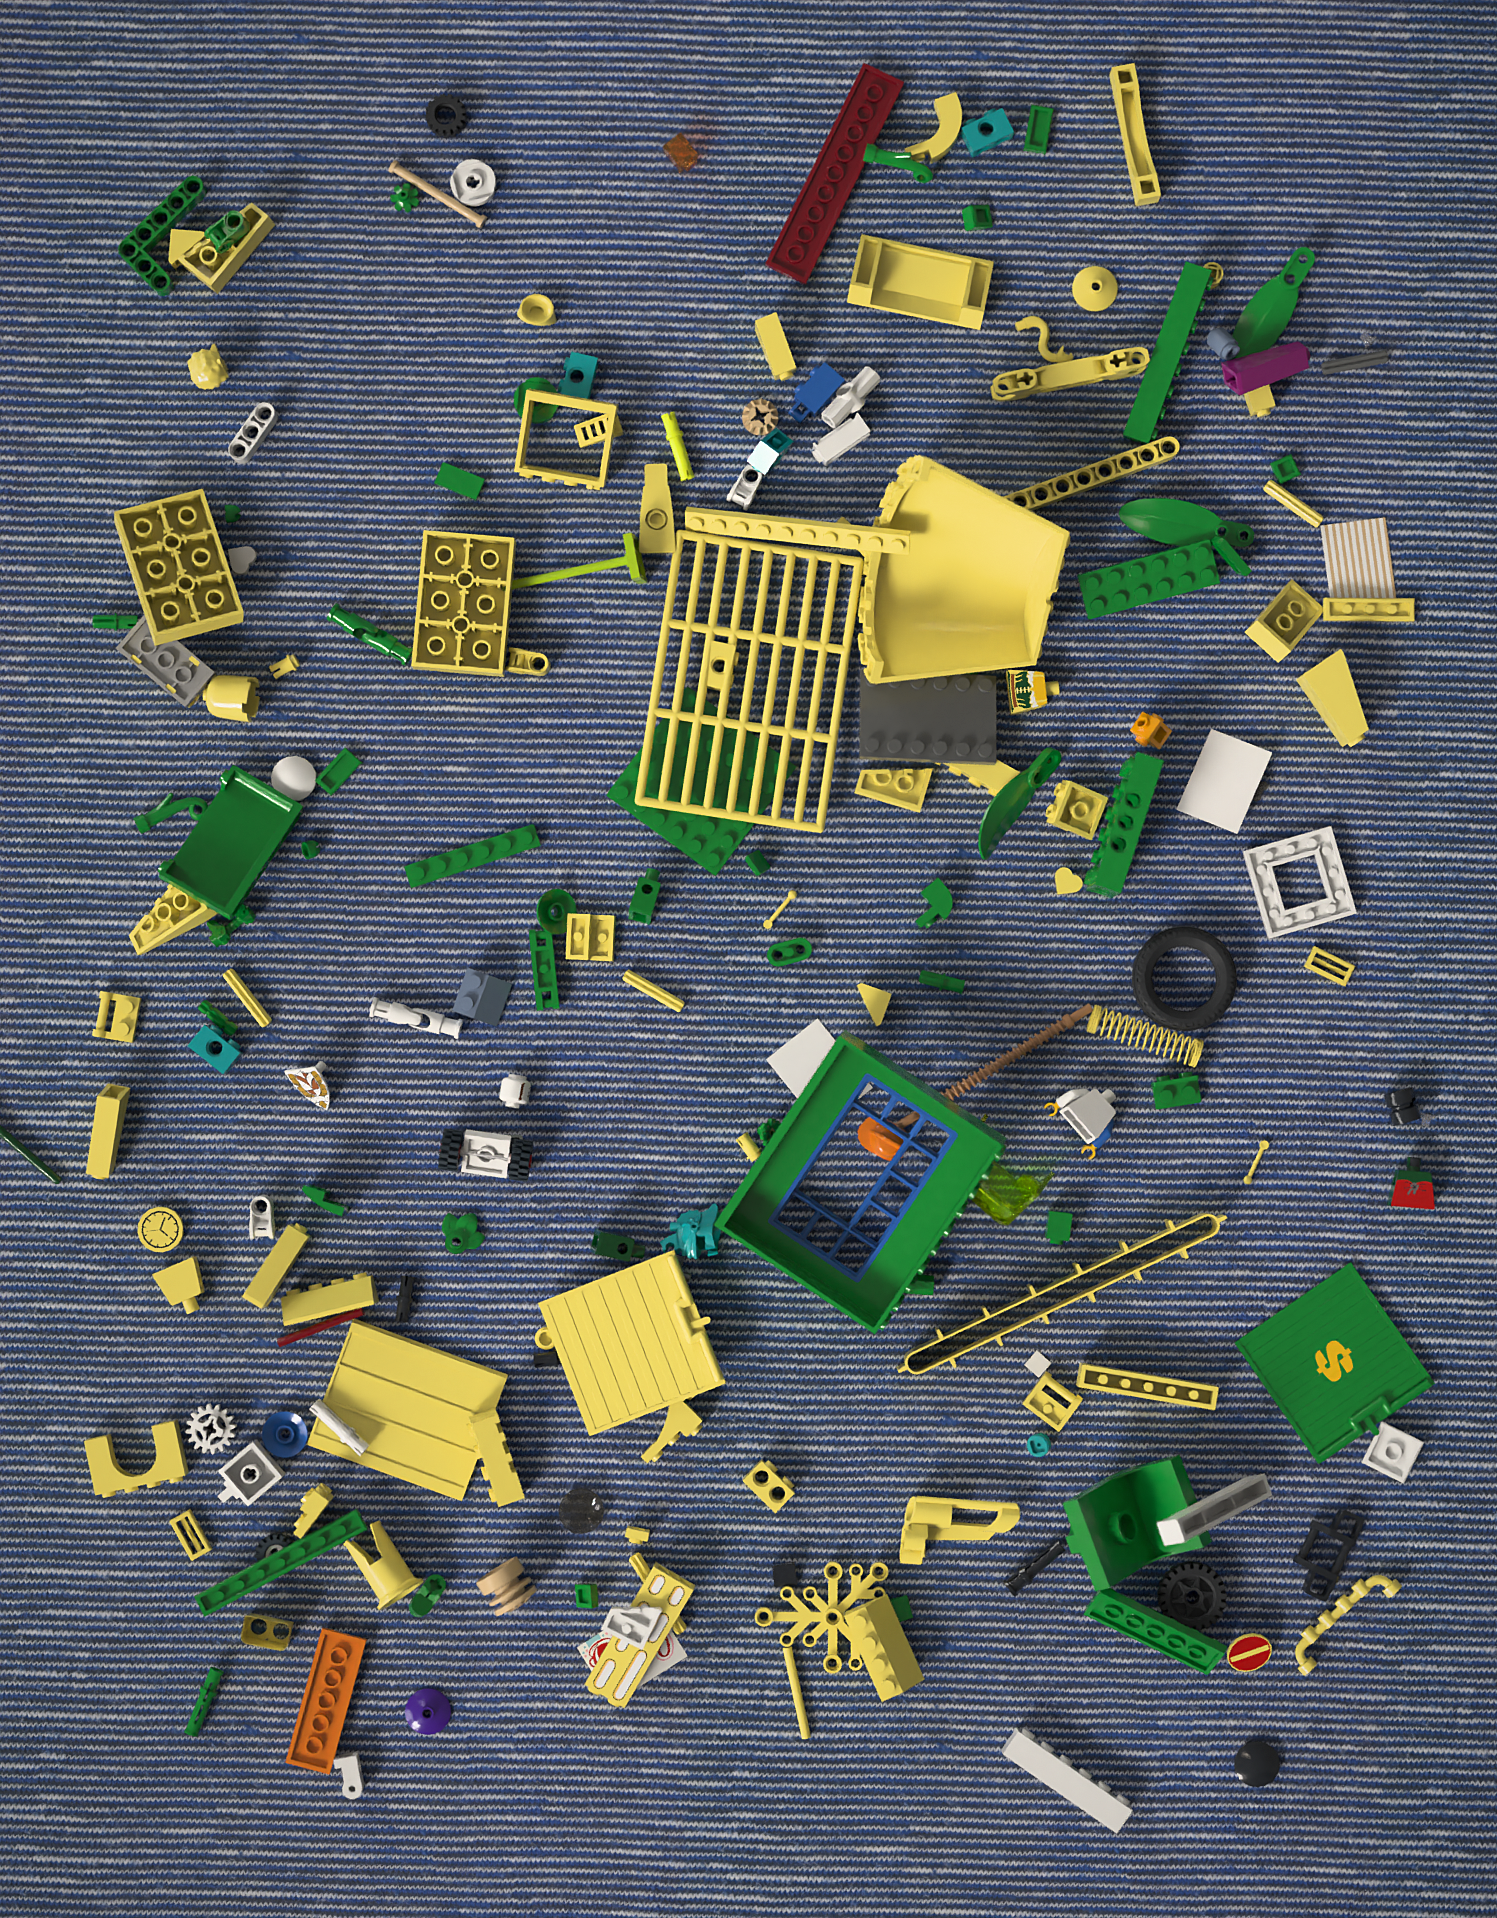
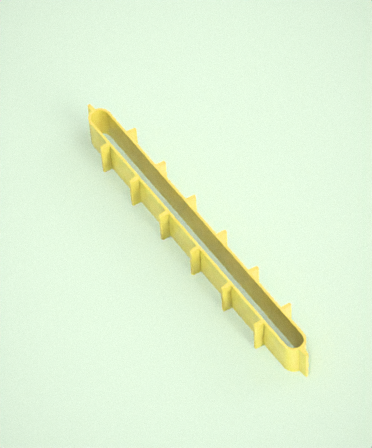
[896,1213,1227,1374]

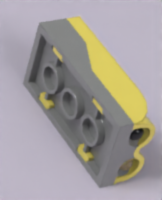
[116,614,216,708]

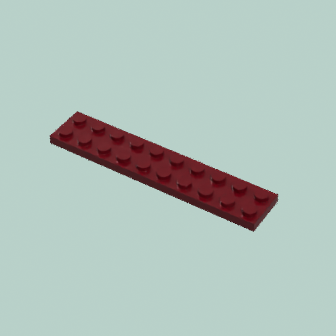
[765,63,904,285]

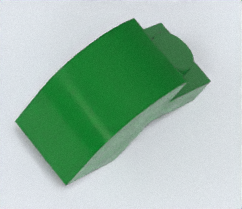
[915,878,952,929]

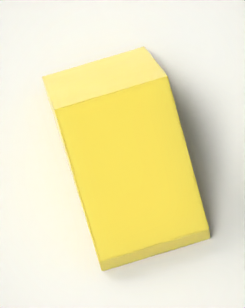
[168,229,206,269]
[857,983,892,1026]

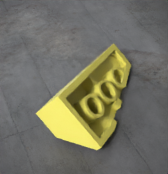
[129,884,218,955]

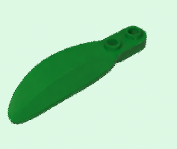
[1231,247,1315,360]
[1119,498,1254,547]
[978,747,1061,860]

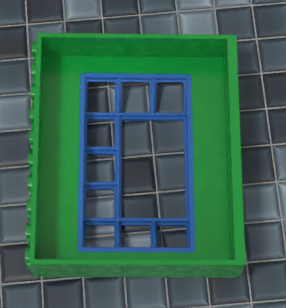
[714,1029,1007,1334]

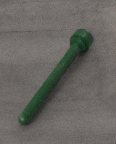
[0,1125,62,1184]

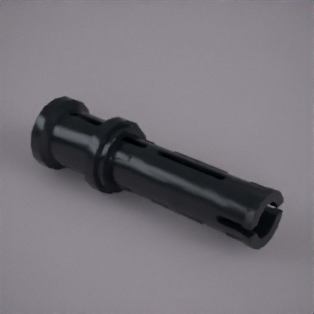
[1002,1539,1066,1597]

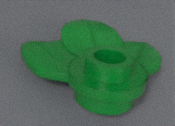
[442,1213,485,1254]

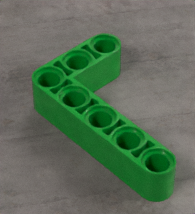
[118,176,207,296]

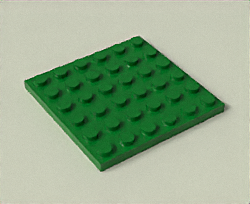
[606,686,797,877]

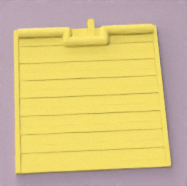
[538,1250,726,1436]

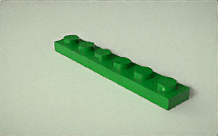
[404,824,541,888]

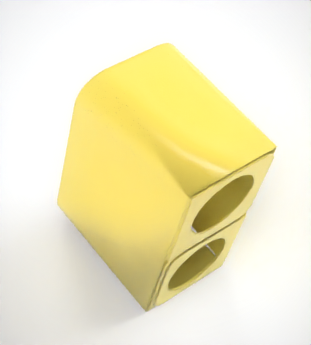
[241,1613,293,1651]

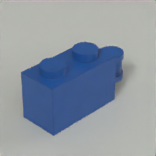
[788,362,845,424]

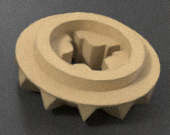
[742,399,778,435]

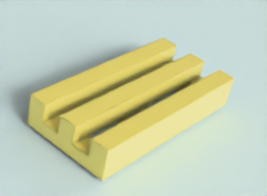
[1303,946,1355,987]
[169,1509,213,1561]

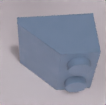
[452,968,512,1027]

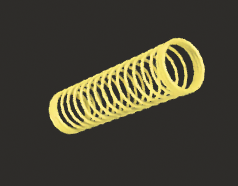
[1086,1004,1204,1068]

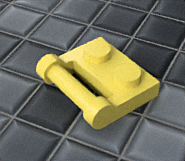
[92,991,142,1043]
[1022,1371,1083,1432]

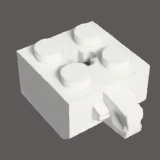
[218,1439,286,1506]

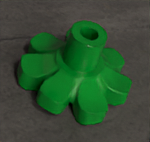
[390,183,419,213]
[757,1118,781,1146]

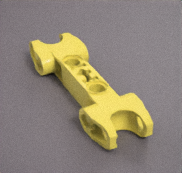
[990,347,1150,402]

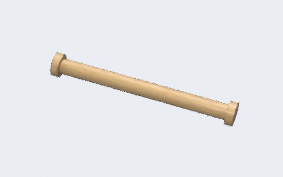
[388,160,487,228]

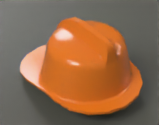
[858,1117,907,1161]

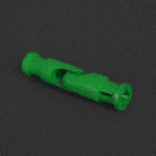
[327,603,413,666]

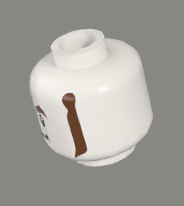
[499,1074,531,1108]

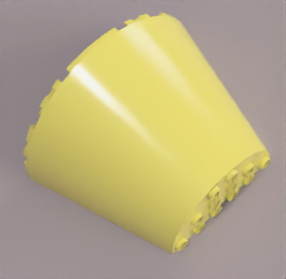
[858,455,1070,684]

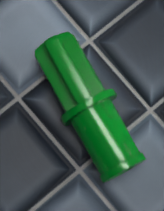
[92,613,139,631]
[919,970,965,994]

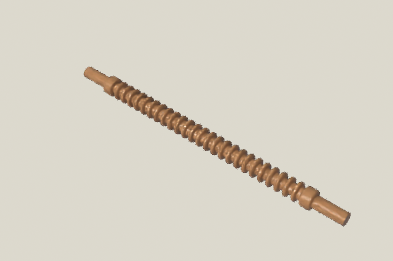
[895,1003,1093,1129]

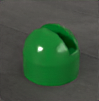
[225,504,241,523]
[301,840,321,860]

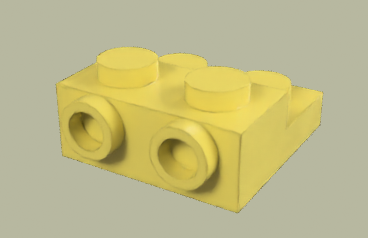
[1046,780,1108,840]
[294,1483,334,1539]

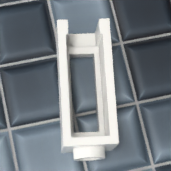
[812,413,871,466]

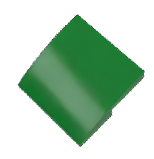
[302,1184,350,1216]

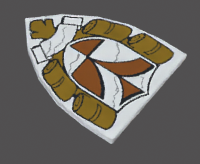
[284,1061,330,1110]

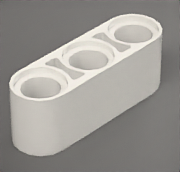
[228,403,278,464]

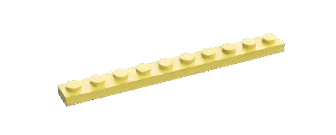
[685,507,911,555]

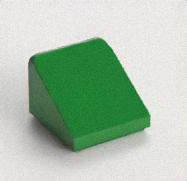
[962,205,993,231]
[745,850,771,877]
[890,1595,913,1622]

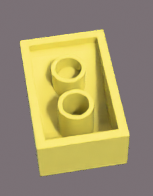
[1245,579,1323,662]

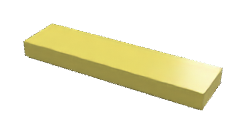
[1323,598,1415,622]

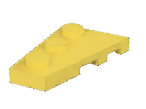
[854,768,933,813]

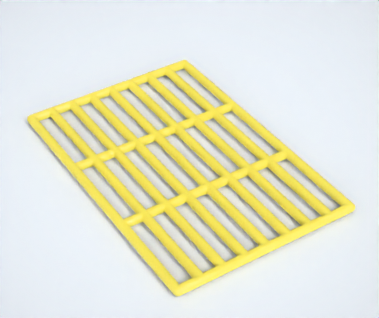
[635,530,864,833]

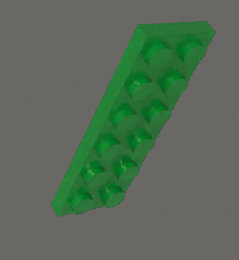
[1077,539,1220,619]
[1083,1588,1227,1675]

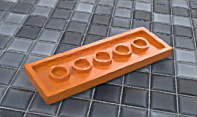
[285,1627,367,1775]

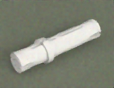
[309,1398,370,1456]

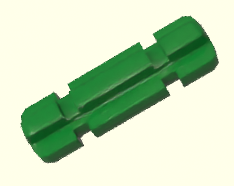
[198,1000,238,1036]

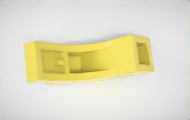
[904,92,962,163]

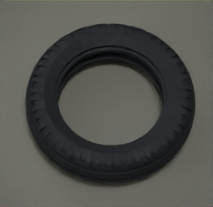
[1132,926,1237,1031]

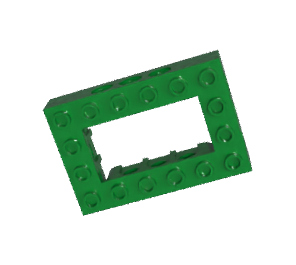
[1084,752,1164,898]

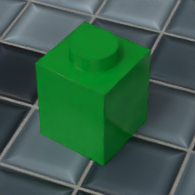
[1045,1210,1073,1245]

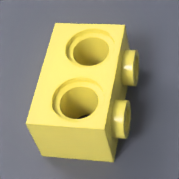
[742,1459,795,1513]

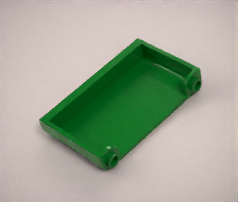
[158,765,303,920]

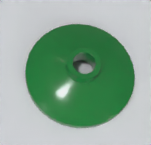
[536,889,577,934]

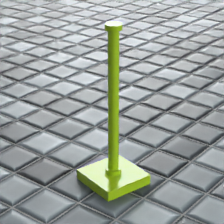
[502,532,647,591]

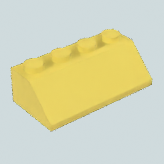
[281,1272,379,1326]
[844,1594,924,1702]

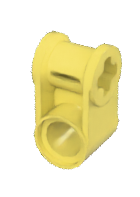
[505,648,551,676]

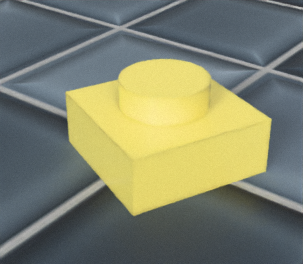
[625,1525,650,1544]

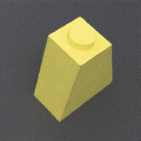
[755,312,796,381]

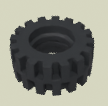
[426,94,467,138]

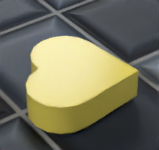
[1055,867,1083,895]

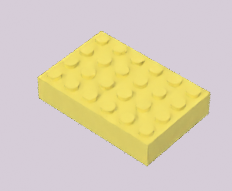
[114,489,244,646]
[411,530,516,677]

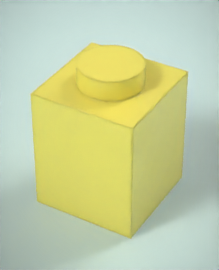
[1244,384,1275,418]

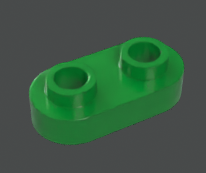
[767,938,812,967]

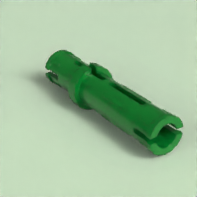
[184,1667,224,1737]

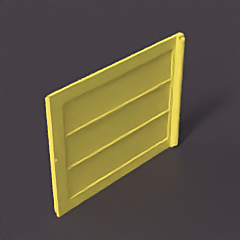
[307,1319,508,1501]

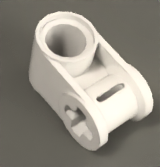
[727,465,762,511]
[249,1195,275,1239]

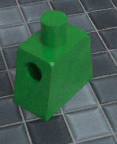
[628,868,661,925]

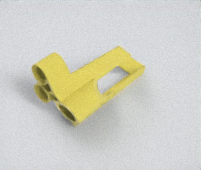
[900,1496,1020,1565]

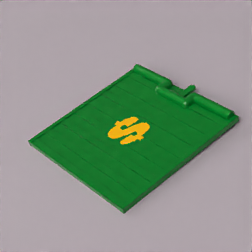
[1234,1262,1435,1464]

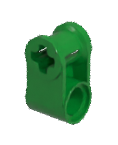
[204,210,250,254]

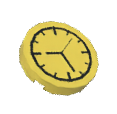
[138,1207,184,1252]

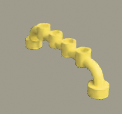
[1295,1575,1402,1675]

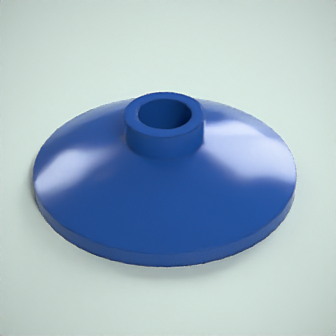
[262,1411,308,1458]

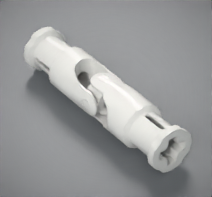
[369,997,463,1039]

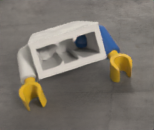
[1044,1088,1116,1159]

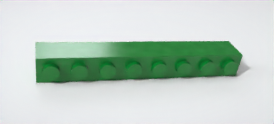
[1123,262,1214,445]

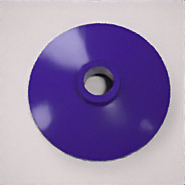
[405,1688,451,1735]

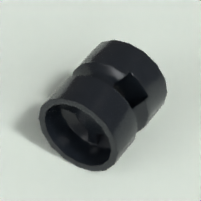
[1383,1087,1422,1126]

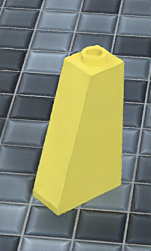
[86,1084,130,1179]
[242,1223,310,1309]

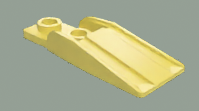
[639,464,675,553]

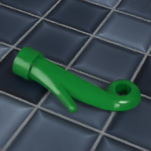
[863,143,933,183]
[133,792,209,834]

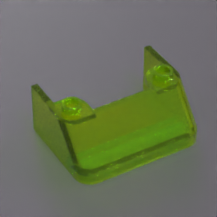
[968,1114,1055,1225]

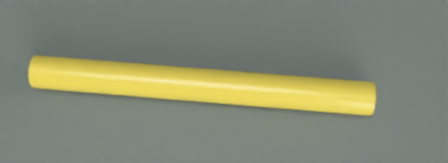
[783,1646,811,1739]

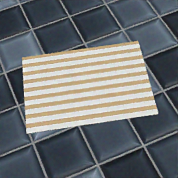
[1320,517,1396,598]

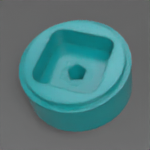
[1027,1433,1051,1457]

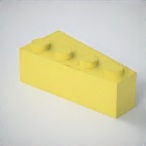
[466,1408,525,1507]

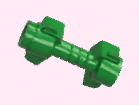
[207,903,256,948]

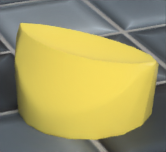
[517,294,556,326]

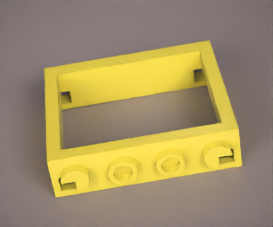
[514,388,619,490]

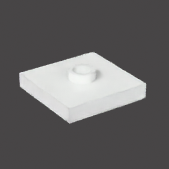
[1362,1421,1424,1483]

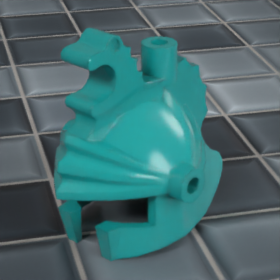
[660,1203,721,1259]

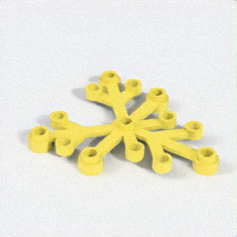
[755,1561,888,1674]

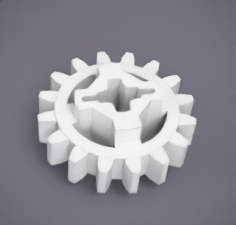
[186,1403,237,1454]

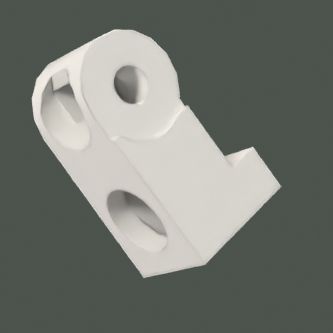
[334,1751,364,1799]

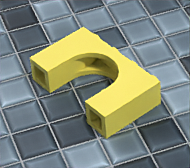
[84,1419,189,1498]

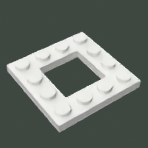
[1243,826,1357,939]

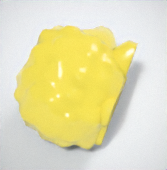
[187,343,229,390]

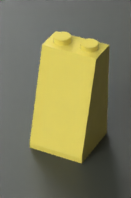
[1296,649,1369,747]

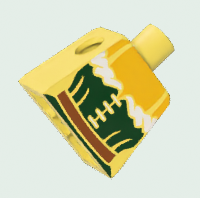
[1006,670,1059,716]

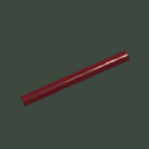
[277,1307,364,1347]

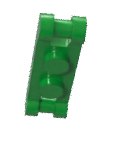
[529,929,560,1011]

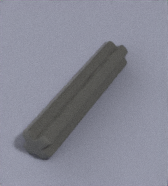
[1321,350,1388,375]

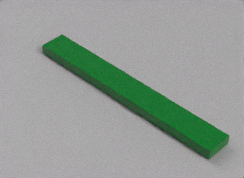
[194,1508,368,1617]

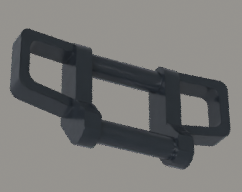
[1293,1508,1364,1601]

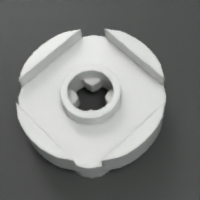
[450,159,496,206]

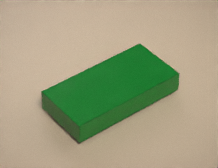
[1023,105,1054,154]
[434,462,485,501]
[1210,536,1252,576]
[314,747,362,796]

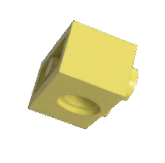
[707,640,740,691]

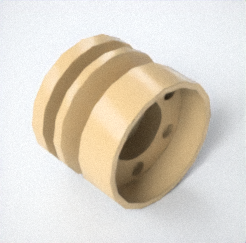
[476,1556,537,1616]

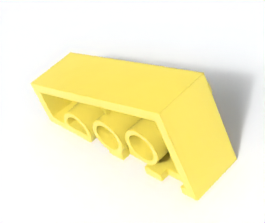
[177,203,275,294]

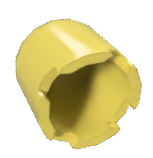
[203,674,260,723]

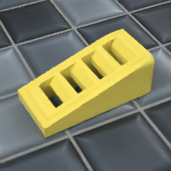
[574,414,623,448]

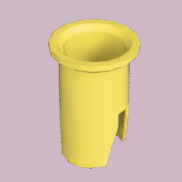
[343,1520,423,1611]

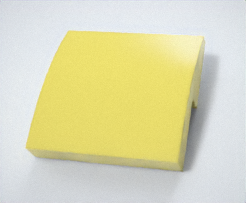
[566,913,616,961]

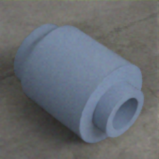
[1207,327,1240,360]

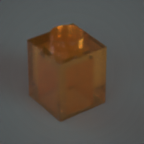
[663,132,698,173]

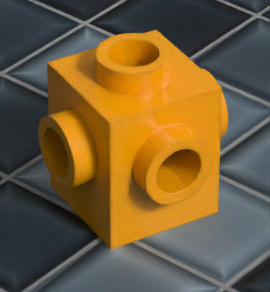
[1130,712,1172,750]

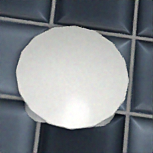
[271,756,317,801]

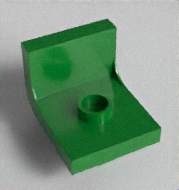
[1063,1454,1212,1591]

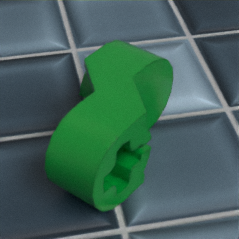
[409,1574,446,1617]

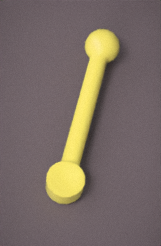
[763,890,797,929]
[1243,1140,1269,1185]

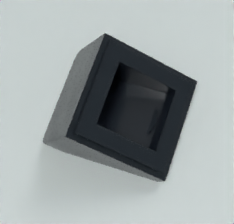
[772,1561,797,1587]

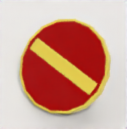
[1227,1633,1272,1672]

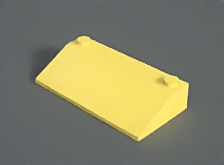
[847,234,994,330]

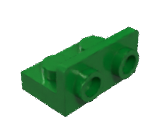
[1151,1071,1201,1110]

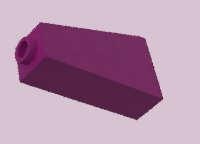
[1221,341,1310,395]

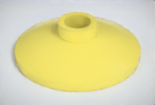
[1072,266,1118,311]

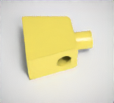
[152,1256,205,1314]

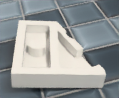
[601,1607,663,1650]

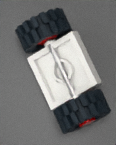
[438,1128,533,1182]

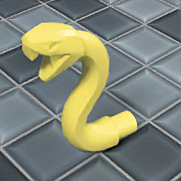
[1015,316,1073,363]

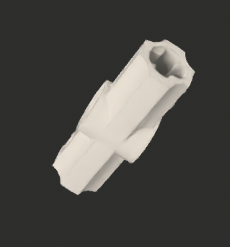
[821,366,880,429]

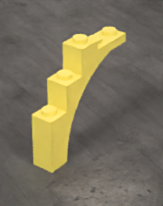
[641,1396,703,1463]

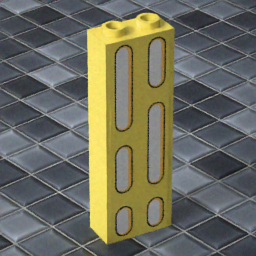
[585,1562,695,1708]

